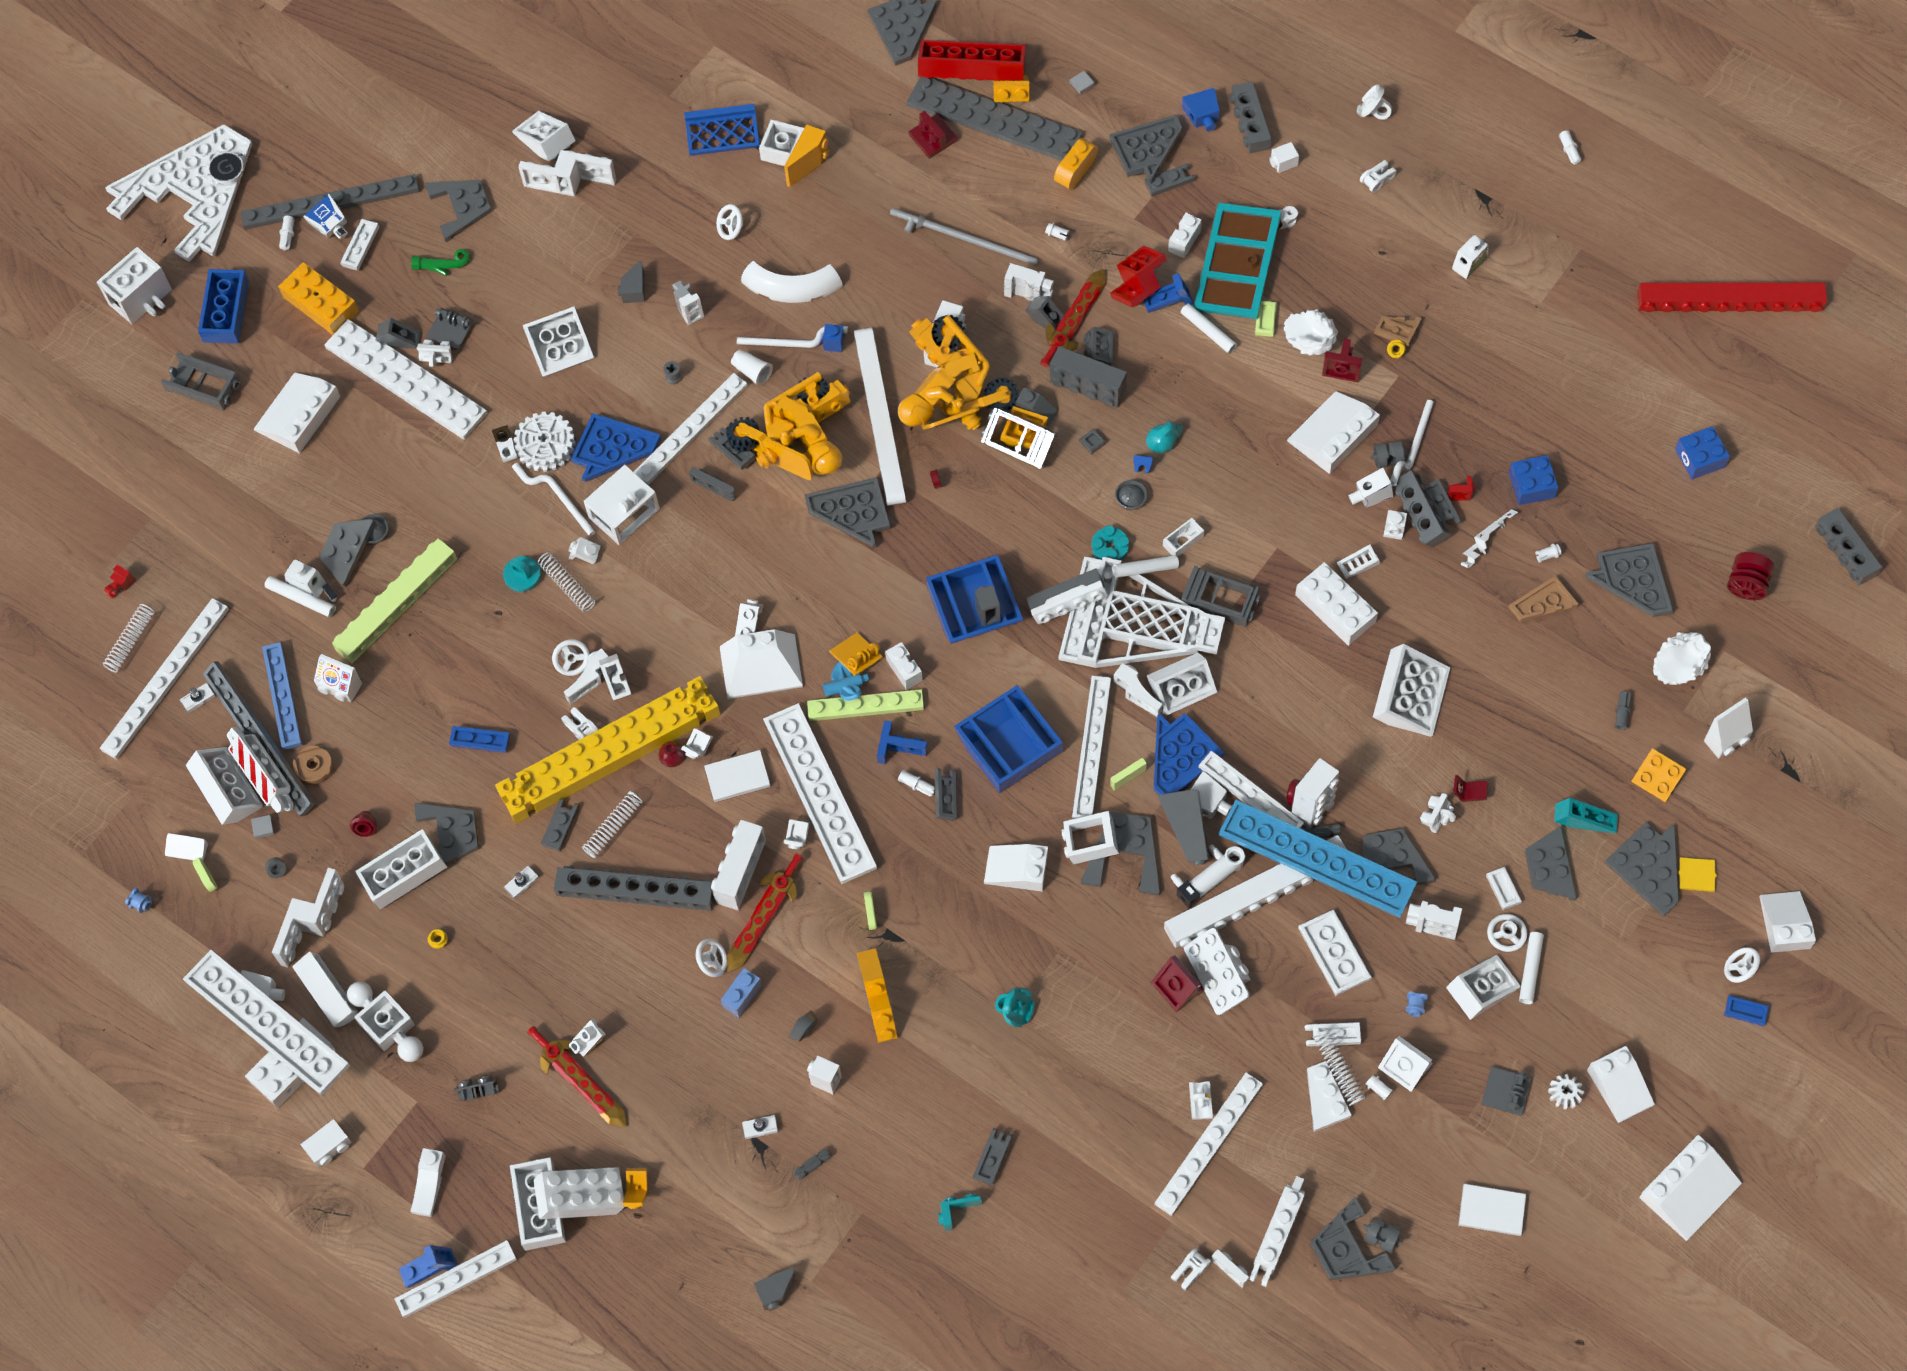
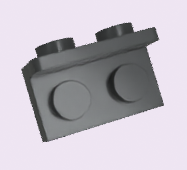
[1083,326,1113,365]

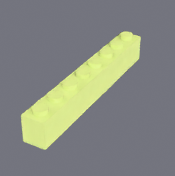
[332,539,457,664]

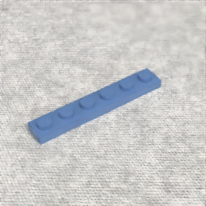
[262,642,302,750]

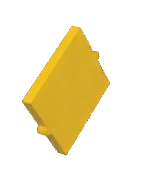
[1677,857,1717,892]

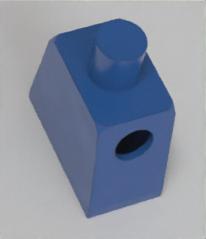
[1182,88,1220,131]

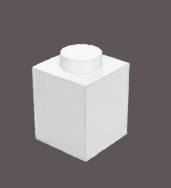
[1270,142,1299,173]

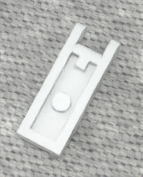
[1305,1022,1361,1046]

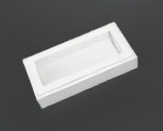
[1486,867,1522,910]

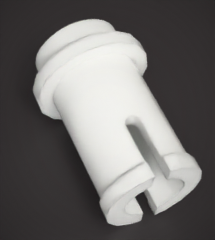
[1045,223,1069,241]
[1535,544,1561,563]
[1366,1075,1392,1100]

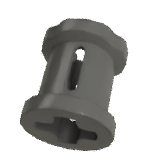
[664,361,682,385]

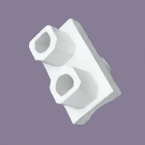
[417,340,452,367]
[1420,793,1456,833]
[569,1019,606,1057]
[1189,1081,1213,1120]

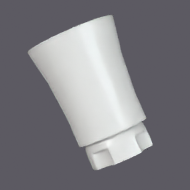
[731,350,773,386]

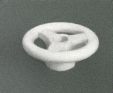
[717,204,743,240]
[552,639,590,676]
[1487,914,1527,952]
[696,939,727,977]
[1724,947,1760,983]

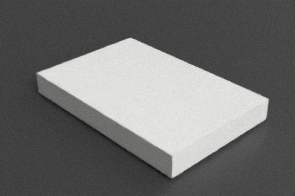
[704,750,770,802]
[1458,1184,1526,1236]

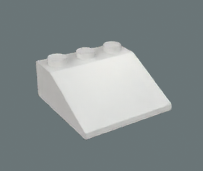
[523,307,594,377]

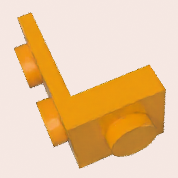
[623,1168,648,1209]

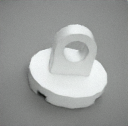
[1357,84,1391,119]

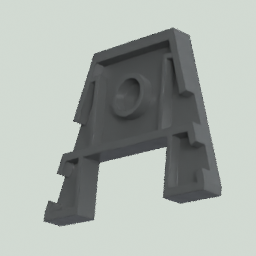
[425,180,492,242]
[414,803,479,864]
[1361,829,1435,885]
[1310,1197,1395,1280]

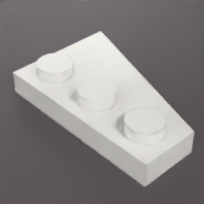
[1307,1061,1351,1133]

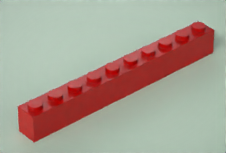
[1637,283,1827,312]

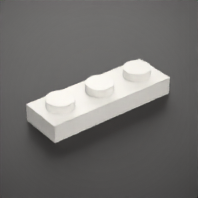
[340,219,379,271]

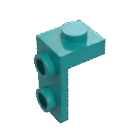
[938,1194,982,1231]

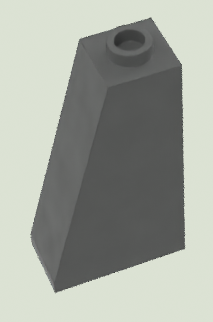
[1158,789,1210,866]

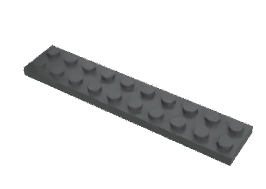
[907,77,1082,161]

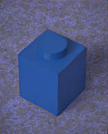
[822,324,845,352]

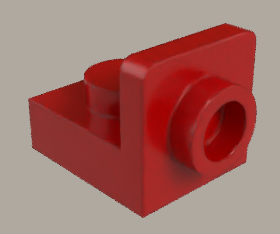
[1447,476,1475,501]

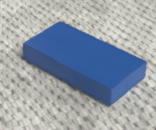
[1724,995,1769,1026]

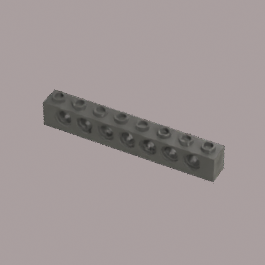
[554,866,714,911]

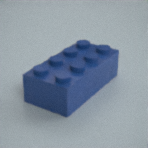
[198,269,249,344]

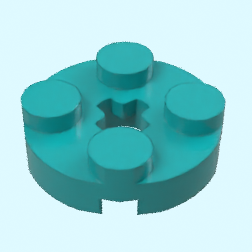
[1091,525,1129,561]

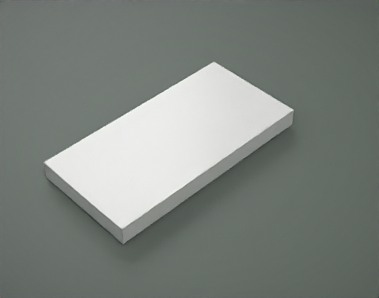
[1298,909,1372,996]

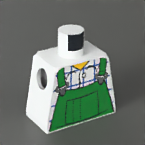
[1452,235,1488,279]

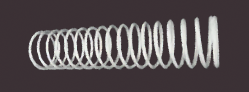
[538,552,595,612]
[103,604,155,672]
[582,791,643,858]
[1312,1028,1365,1106]

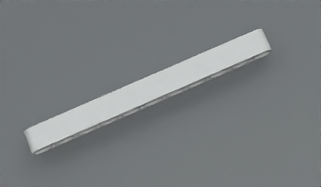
[854,327,906,506]

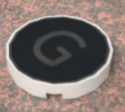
[208,152,245,185]

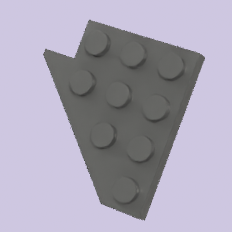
[804,477,890,547]

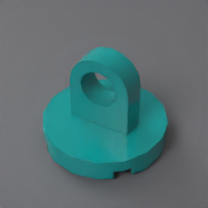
[503,556,541,593]
[995,987,1034,1028]

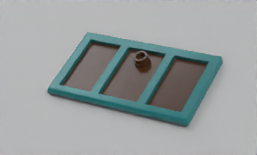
[1194,203,1282,320]

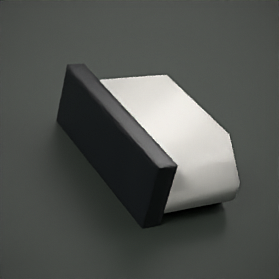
[322,583,337,603]

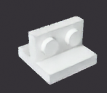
[1378,1036,1433,1091]

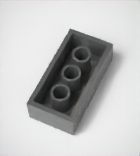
[1050,346,1127,408]

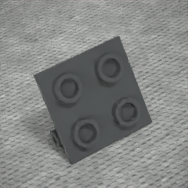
[426,308,474,350]
[1481,1066,1531,1116]
[454,1075,499,1101]

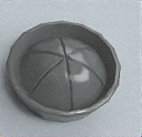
[1115,480,1148,511]
[361,514,389,544]
[789,1010,817,1042]

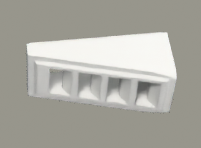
[1337,545,1380,579]

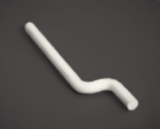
[737,326,848,348]
[1390,400,1434,486]
[512,463,595,536]

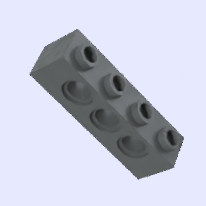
[1229,81,1271,153]
[1395,470,1451,547]
[1815,508,1882,585]

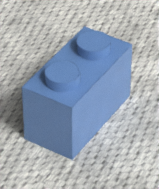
[721,968,762,1018]

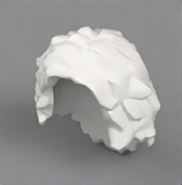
[1284,309,1338,356]
[1653,632,1711,685]

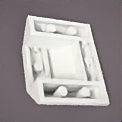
[720,629,803,699]

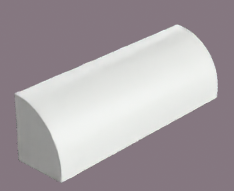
[292,951,359,1027]

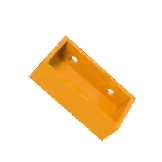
[278,262,359,335]

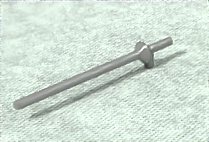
[890,208,1038,265]

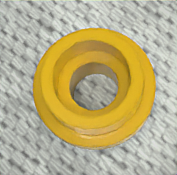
[1387,340,1406,358]
[428,929,448,949]

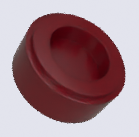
[930,469,942,489]

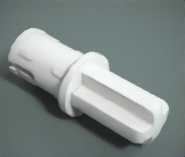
[1559,131,1581,165]
[279,216,295,251]
[898,770,935,796]

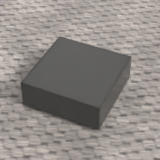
[1080,429,1106,454]

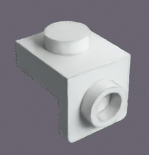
[569,537,600,564]
[681,728,713,759]
[784,819,810,849]

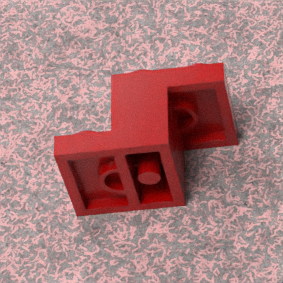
[1110,245,1167,308]

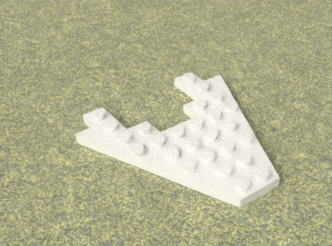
[106,125,252,262]

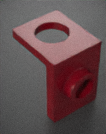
[1453,775,1489,802]

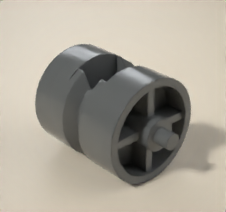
[1370,440,1407,469]
[1363,1216,1403,1253]

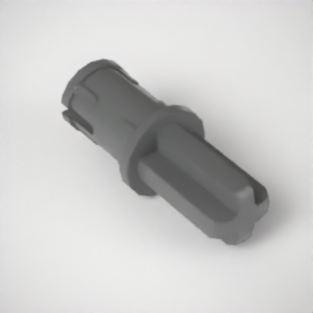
[1615,691,1631,730]

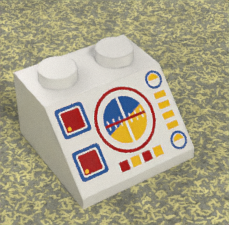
[314,654,362,702]

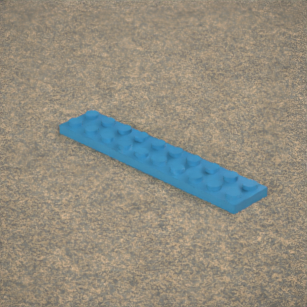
[1219,800,1417,918]

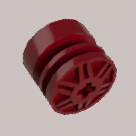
[1727,552,1775,601]

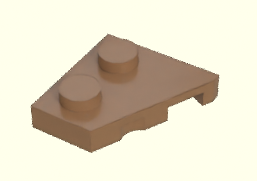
[1374,316,1422,347]

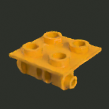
[829,632,883,676]
[1631,748,1686,802]

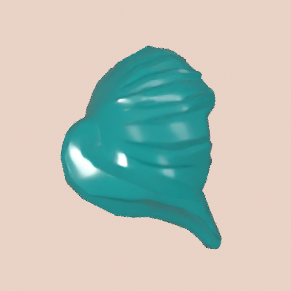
[1146,420,1183,454]

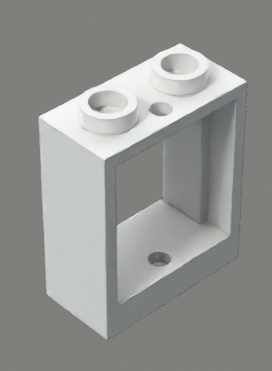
[1062,811,1119,864]

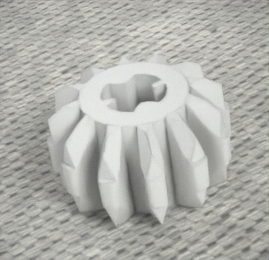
[1548,1074,1584,1110]

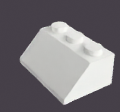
[1147,653,1217,715]

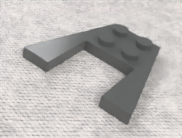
[1081,812,1159,896]

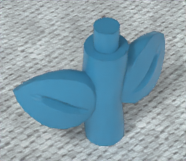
[822,661,869,701]

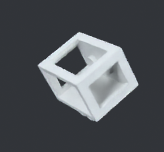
[97,247,172,325]
[584,465,660,545]

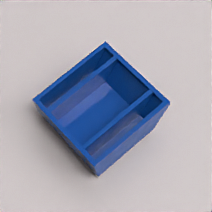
[926,555,1023,644]
[954,685,1063,793]

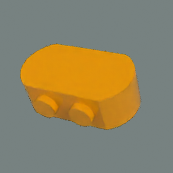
[1054,138,1098,190]

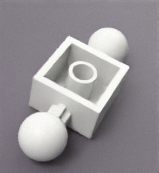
[347,981,423,1062]

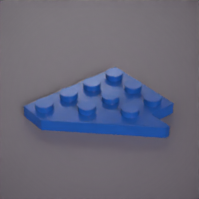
[571,413,661,482]
[1154,713,1224,795]

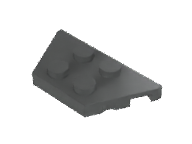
[319,519,376,587]
[1525,827,1576,901]

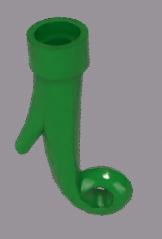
[411,249,470,276]

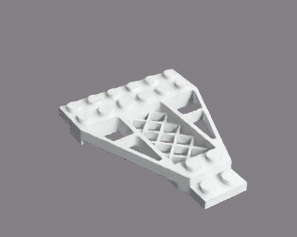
[1059,556,1225,668]

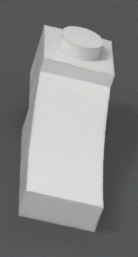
[564,648,608,705]
[1114,663,1162,717]
[411,1148,446,1217]

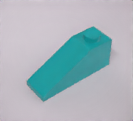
[1554,798,1618,833]

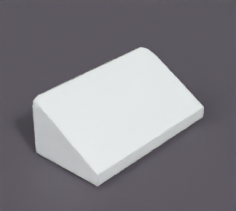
[165,833,208,860]

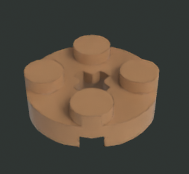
[293,746,333,784]

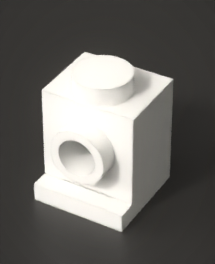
[1383,510,1407,540]

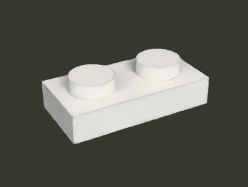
[1211,1249,1249,1288]

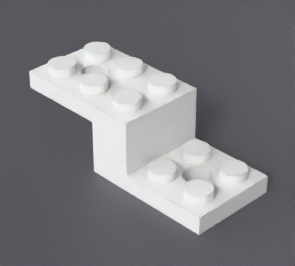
[519,150,617,196]
[272,868,344,967]

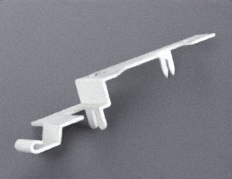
[1461,509,1518,568]

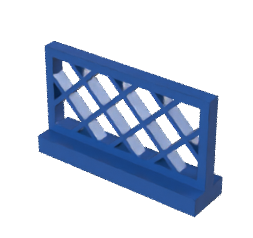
[684,104,760,156]

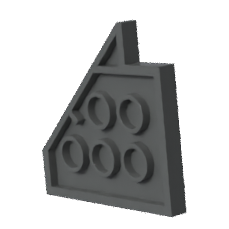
[867,0,936,66]
[1109,115,1182,183]
[1585,543,1673,617]
[1605,823,1678,917]

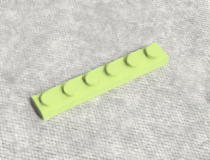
[807,689,924,721]

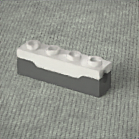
[1027,568,1108,625]

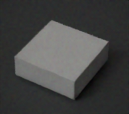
[1070,71,1094,95]
[251,815,274,839]

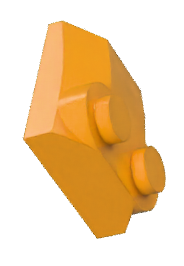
[1000,406,1048,448]

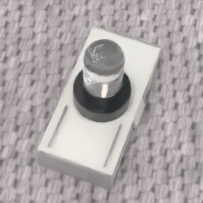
[180,683,216,714]
[504,866,539,899]
[742,1115,778,1139]

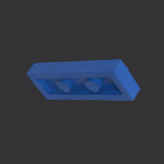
[449,726,510,753]

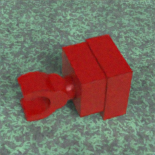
[103,564,136,599]

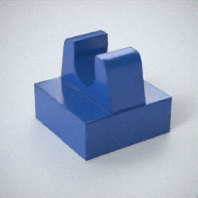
[1133,454,1153,473]

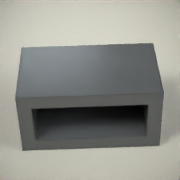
[974,585,1000,627]

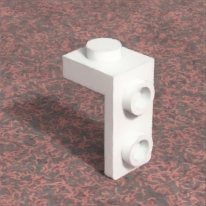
[735,599,763,636]

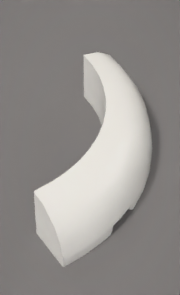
[741,261,843,303]

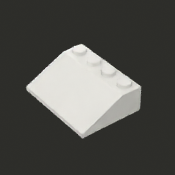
[254,373,340,454]
[1287,391,1380,474]
[1373,644,1450,737]
[1639,1135,1742,1241]

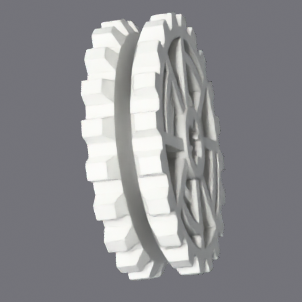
[514,412,576,472]

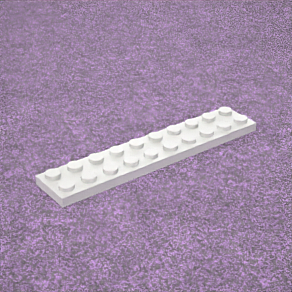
[325,319,488,440]
[763,703,877,885]
[183,950,350,1096]

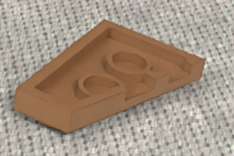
[1509,576,1579,622]

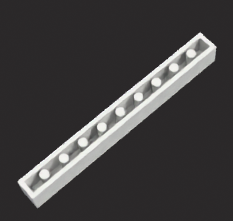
[1164,835,1347,949]

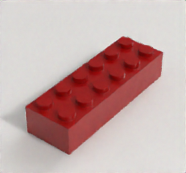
[918,39,1026,81]

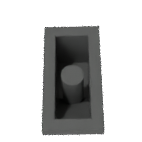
[618,261,645,303]
[1025,296,1064,332]
[376,318,421,349]
[1016,387,1057,426]
[754,1267,796,1311]

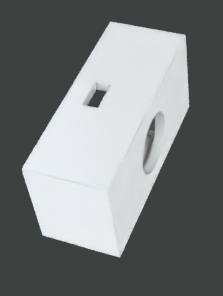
[1163,518,1204,557]

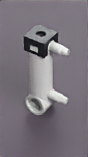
[1171,845,1245,909]

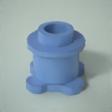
[125,887,152,913]
[1405,992,1428,1017]

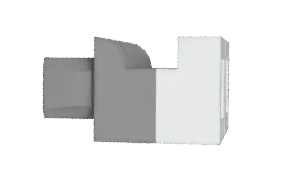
[672,280,704,325]

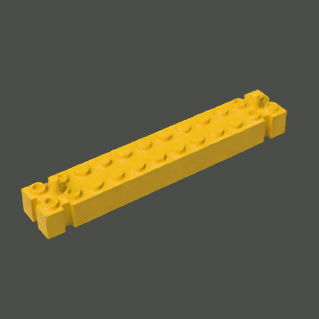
[495,676,720,824]

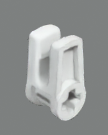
[1360,160,1396,193]
[561,707,598,740]
[1171,1248,1212,1291]

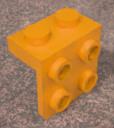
[993,75,1029,102]

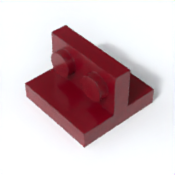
[908,111,958,159]
[1322,338,1363,383]
[1150,955,1204,1012]

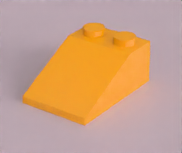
[784,124,829,187]

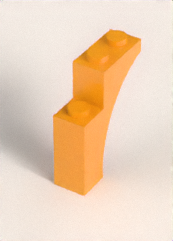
[857,948,898,1043]

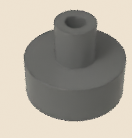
[265,857,286,878]

